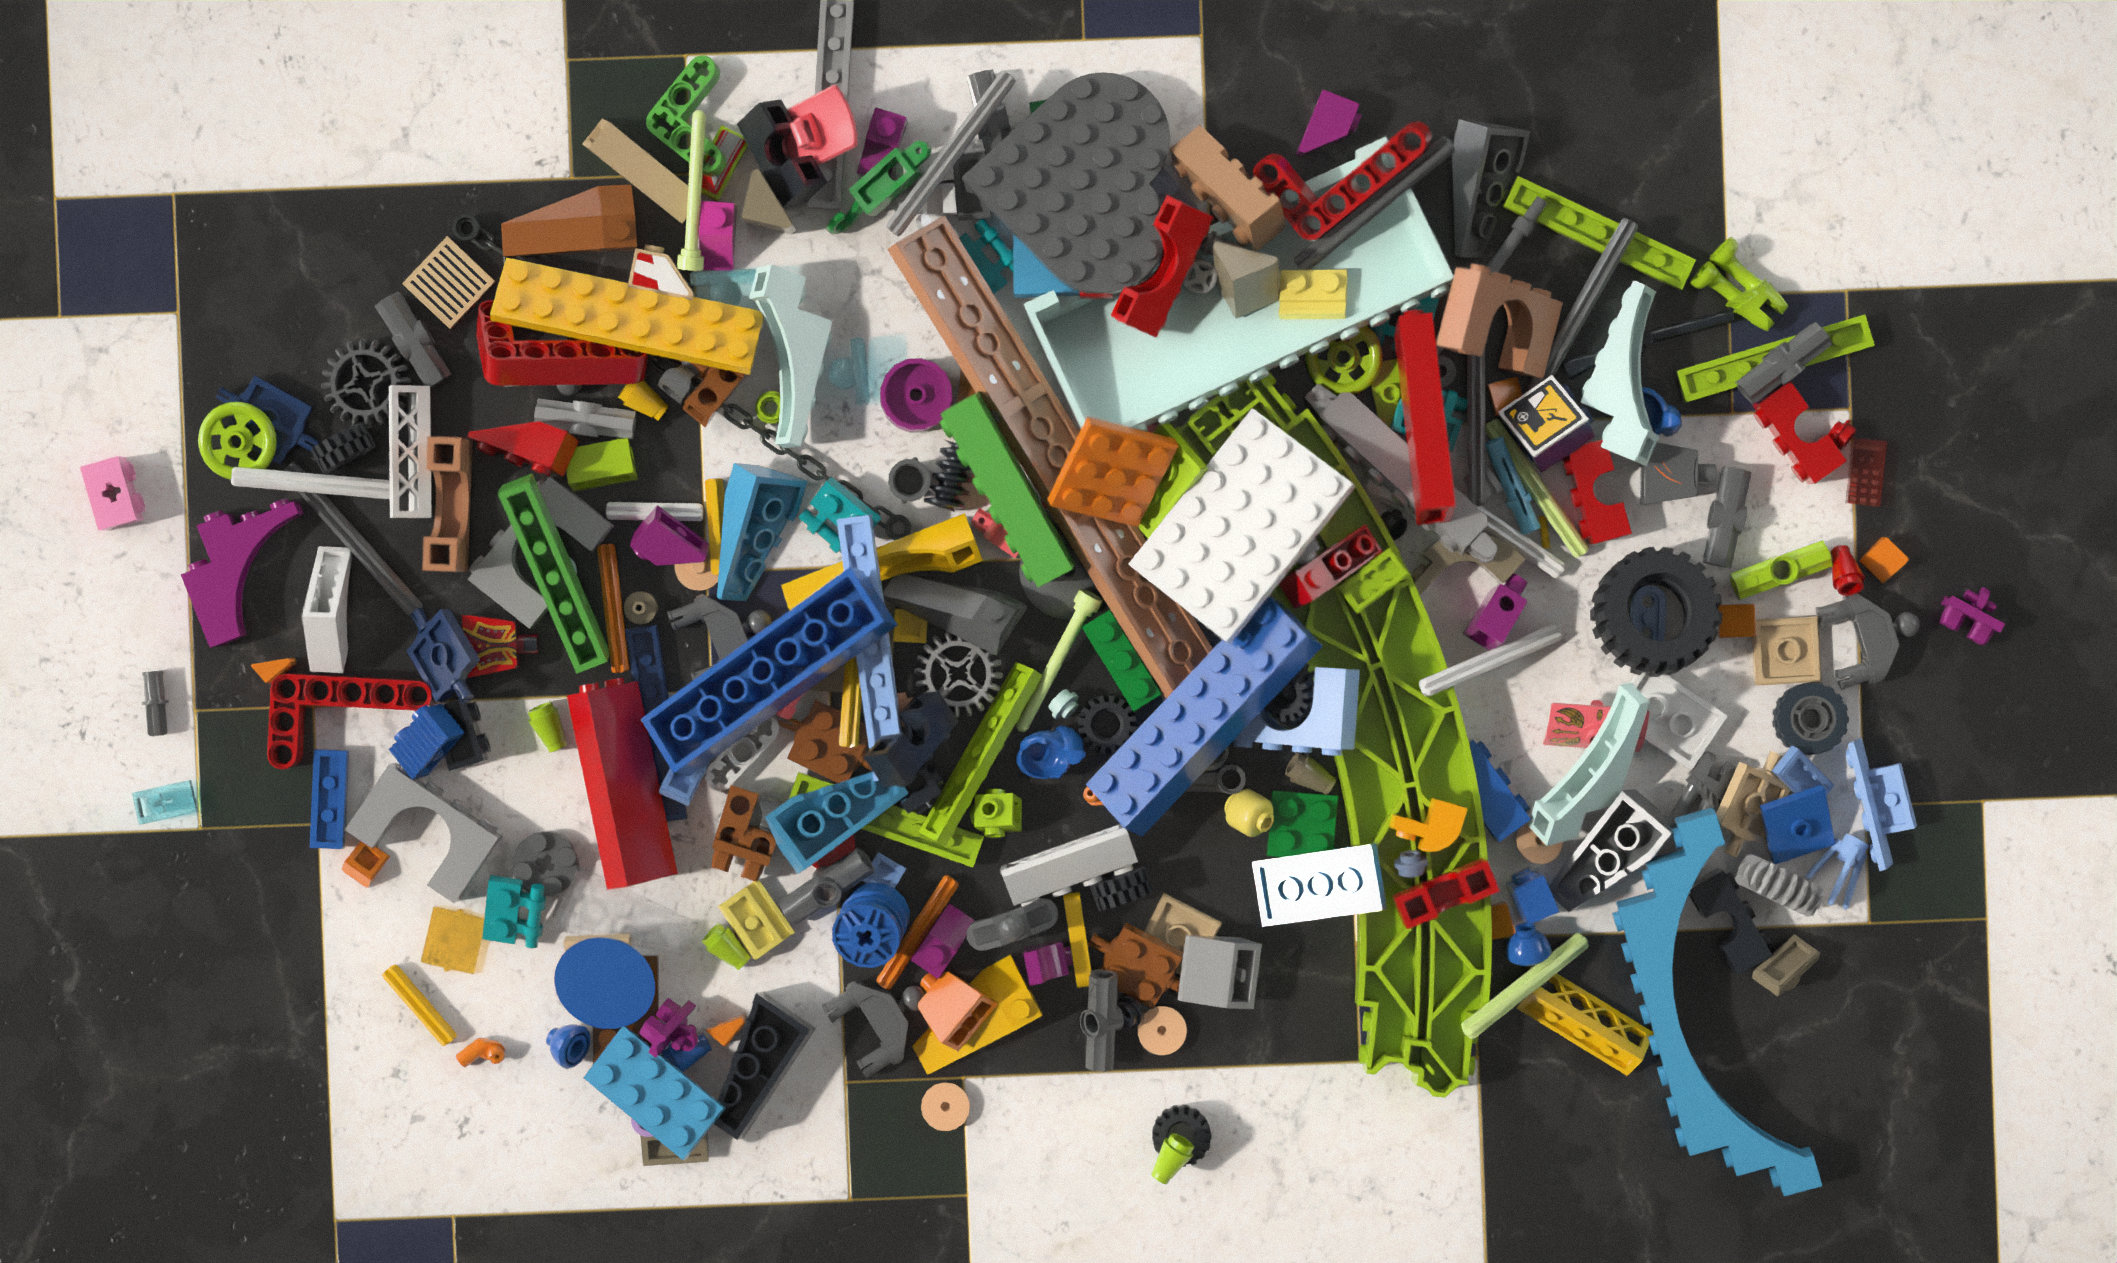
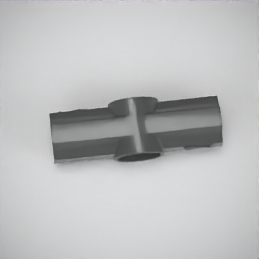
[966,69,1011,156]
[375,291,453,389]
[1735,322,1832,404]
[1702,466,1751,568]
[779,848,875,925]
[1080,969,1124,1072]

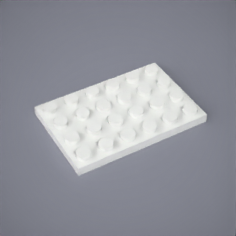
[1129,408,1355,644]

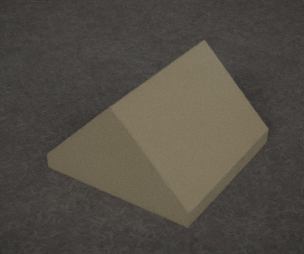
[741,168,797,234]
[1213,241,1280,318]

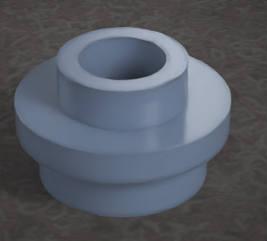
[1394,851,1428,877]

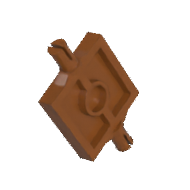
[778,700,872,783]
[1088,922,1184,1009]

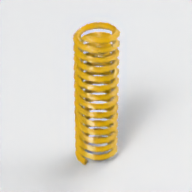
[1538,515,1551,549]

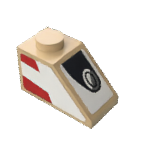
[628,244,696,300]

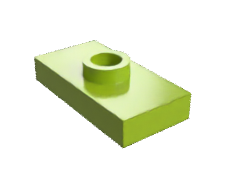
[1370,359,1402,428]
[1337,547,1410,614]

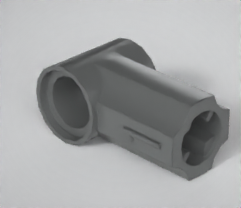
[1186,763,1246,794]

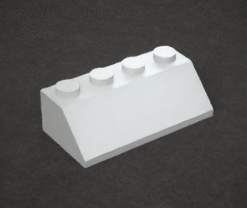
[1000,824,1138,906]

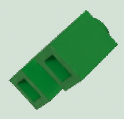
[1082,610,1161,711]

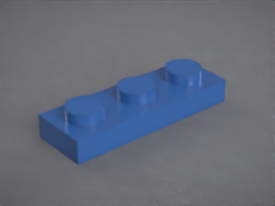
[310,749,349,849]

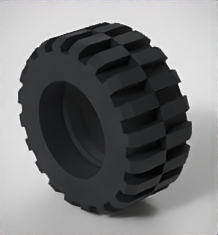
[1590,546,1723,677]

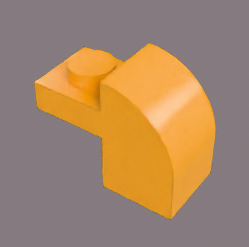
[1389,798,1467,852]

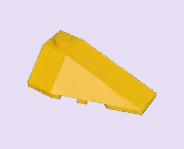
[912,954,1042,1075]

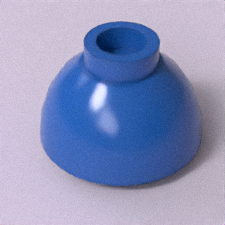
[1506,923,1551,966]
[546,1024,591,1069]

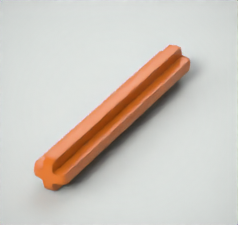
[597,544,630,673]
[876,875,959,990]

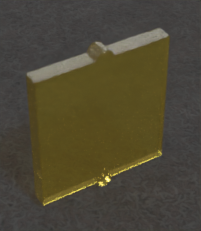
[421,906,484,974]

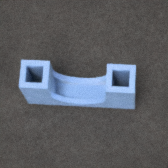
[1233,667,1360,756]

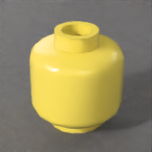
[1224,789,1274,837]

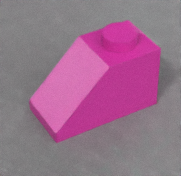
[699,201,737,272]

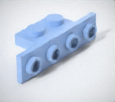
[1846,738,1917,871]

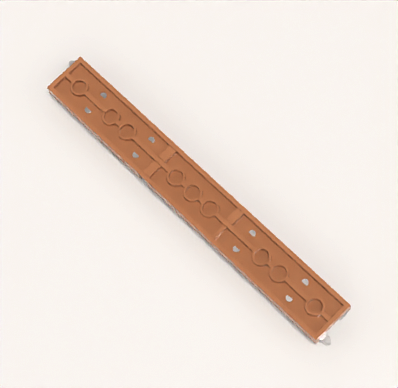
[887,213,1213,699]

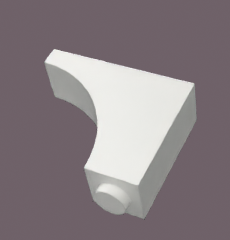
[302,546,352,673]

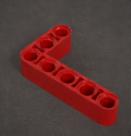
[1253,122,1432,240]
[476,300,648,386]
[267,673,436,769]

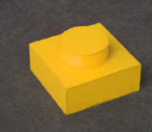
[893,609,927,643]

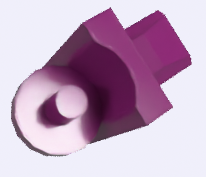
[1940,587,2005,646]
[639,998,698,1058]

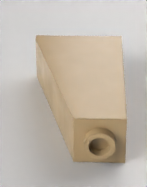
[582,119,702,223]

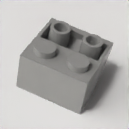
[1178,935,1262,1009]

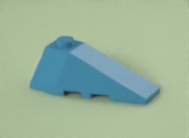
[717,463,807,601]
[765,772,908,874]

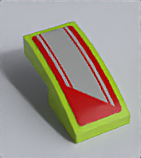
[701,125,749,202]

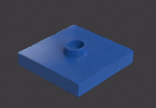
[1760,785,1835,865]

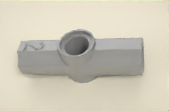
[534,398,637,439]

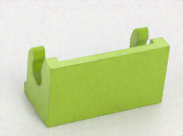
[566,438,638,491]

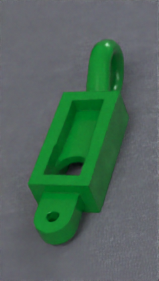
[826,141,931,235]

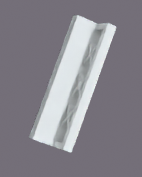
[389,385,431,518]

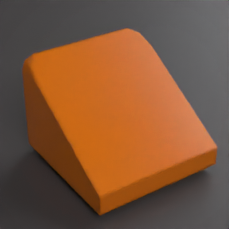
[1485,377,1522,417]
[1859,537,1909,583]
[1718,604,1756,638]
[251,658,297,684]
[342,841,390,888]
[1491,901,1516,940]
[706,1014,747,1046]

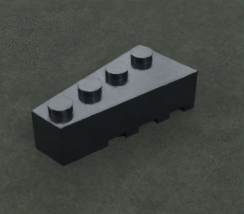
[714,992,816,1140]

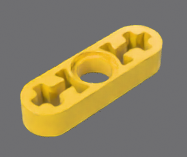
[1063,892,1091,988]

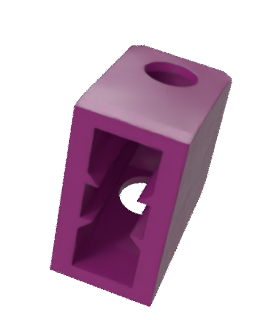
[1462,573,1528,651]

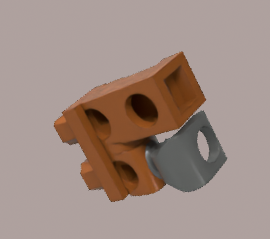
[658,360,747,428]
[712,785,784,882]

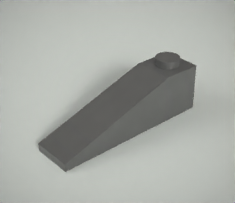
[1452,119,1530,258]
[883,573,1027,656]
[1549,789,1674,912]

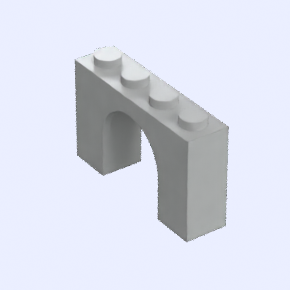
[468,476,615,629]
[345,763,502,903]

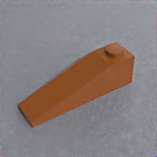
[501,185,637,257]

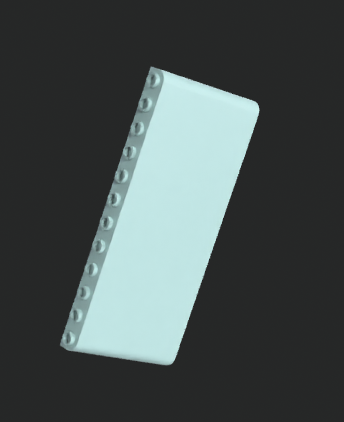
[1024,137,1454,431]

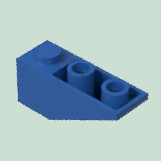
[1468,738,1531,842]

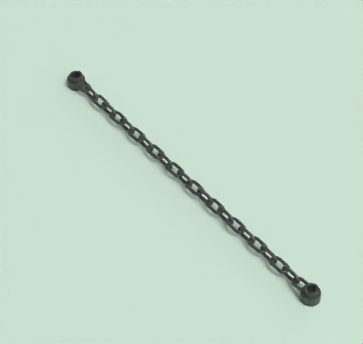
[453,214,912,540]

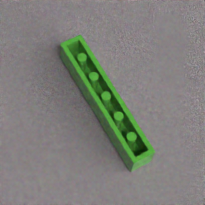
[940,391,1075,587]
[498,473,609,674]

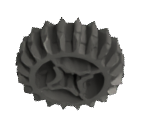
[321,339,411,428]

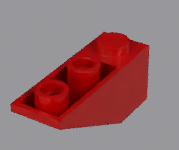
[467,421,579,477]
[1278,524,1383,609]

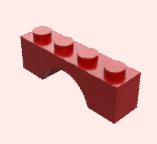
[1110,195,1213,338]

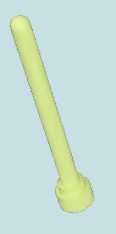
[677,110,706,271]
[1016,588,1103,732]

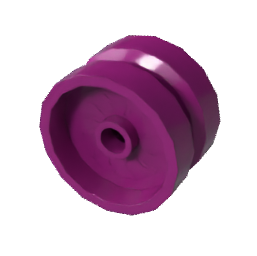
[880,358,952,433]

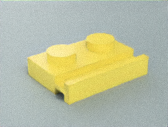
[1279,270,1348,319]
[718,879,795,960]

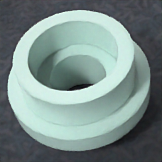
[1048,689,1079,720]

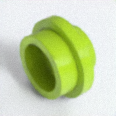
[755,391,780,424]

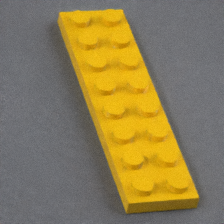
[490,258,764,375]

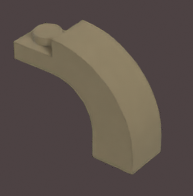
[1410,535,1526,595]

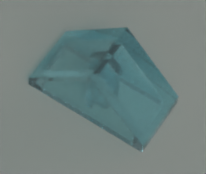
[132,780,198,825]

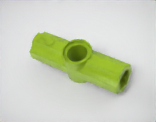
[1729,540,1833,600]

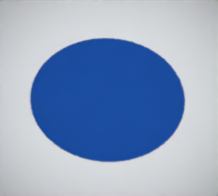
[554,937,655,1029]

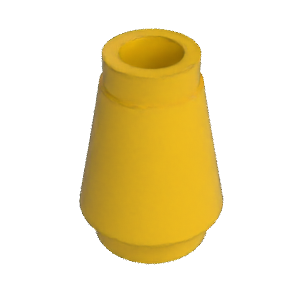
[618,380,669,421]

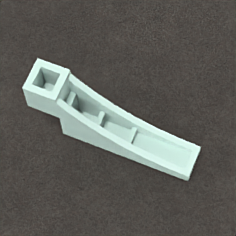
[749,264,832,448]
[1581,281,1659,466]
[1528,682,1650,846]

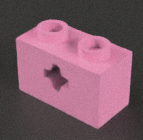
[80,456,145,531]

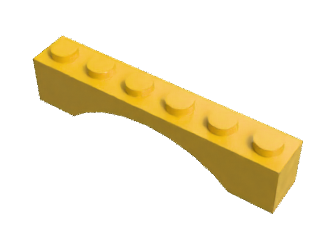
[781,513,983,611]

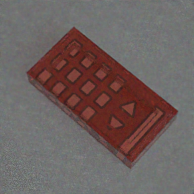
[1845,438,1887,507]

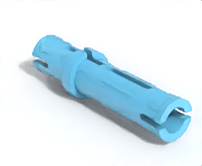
[1485,436,1540,534]

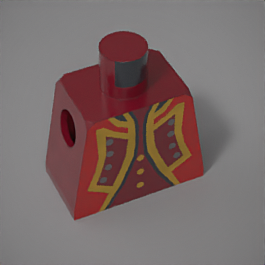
[462,615,539,678]

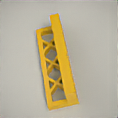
[1516,973,1653,1076]

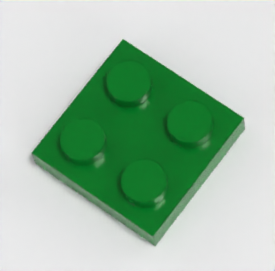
[1267,790,1338,857]

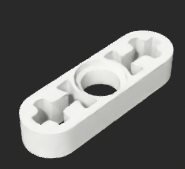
[705,715,780,791]

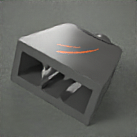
[1640,442,1717,504]

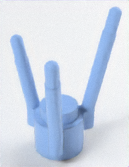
[1805,834,1869,910]

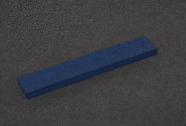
[625,625,688,822]

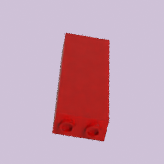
[1394,310,1456,525]
[567,677,678,890]

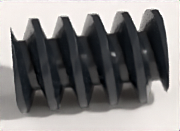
[924,440,973,512]

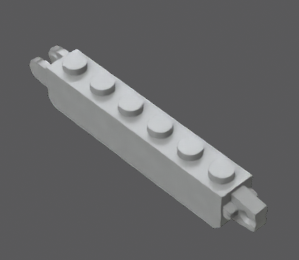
[1304,384,1498,565]

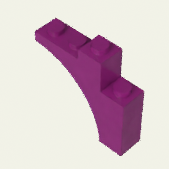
[180,498,304,648]

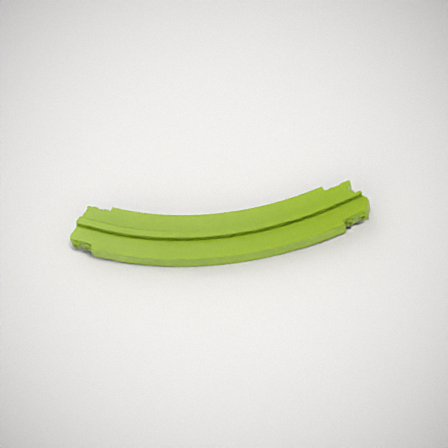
[1175,371,1492,1098]

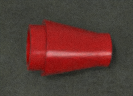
[1830,545,1865,596]

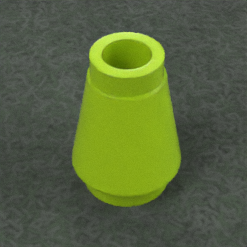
[527,701,567,753]
[702,923,751,970]
[1151,1133,1194,1184]

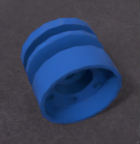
[832,882,910,968]

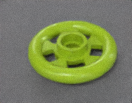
[1305,325,1383,396]
[198,402,277,480]

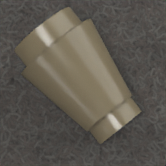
[1285,752,1336,795]

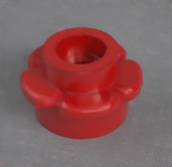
[1828,420,1857,451]

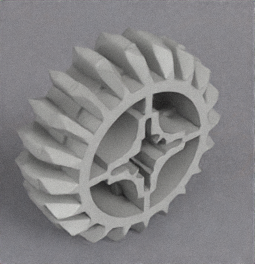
[914,631,1003,718]
[1735,854,1825,917]

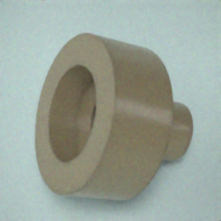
[624,591,658,624]

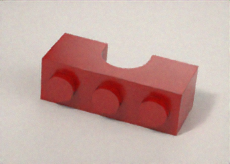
[1752,381,1847,485]
[1561,439,1632,544]
[1391,858,1500,929]

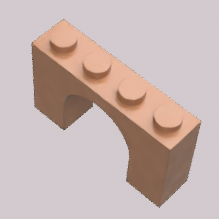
[1436,264,1563,379]
[423,437,473,572]

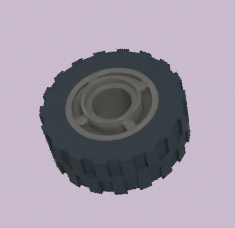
[1772,682,1849,755]

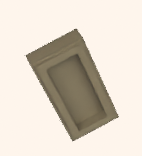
[1752,934,1820,996]

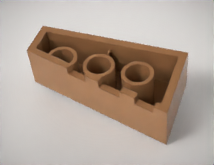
[1169,125,1286,252]

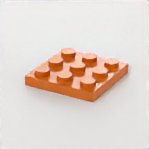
[1048,417,1179,527]

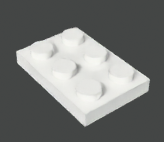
[1631,672,1728,770]

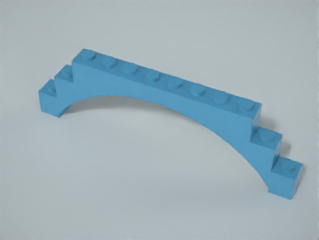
[1612,807,1822,1196]

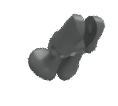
[1663,751,1736,829]

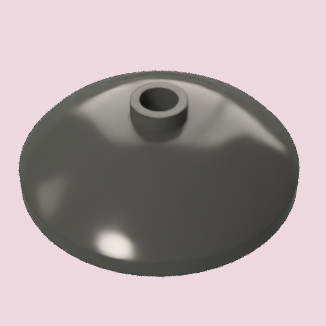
[1019,523,1105,619]

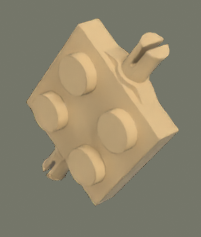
[1716,751,1791,858]

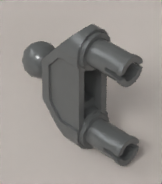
[667,594,772,680]
[1816,594,1920,690]
[966,898,1058,950]
[822,981,926,1079]

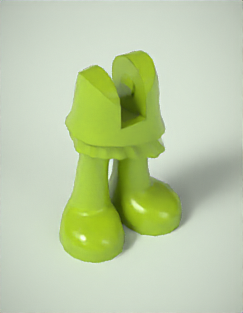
[1690,236,1789,331]

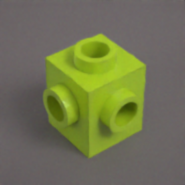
[970,789,1022,838]

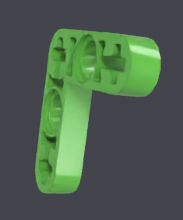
[646,55,727,177]

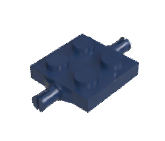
[216,375,321,465]
[407,608,480,704]

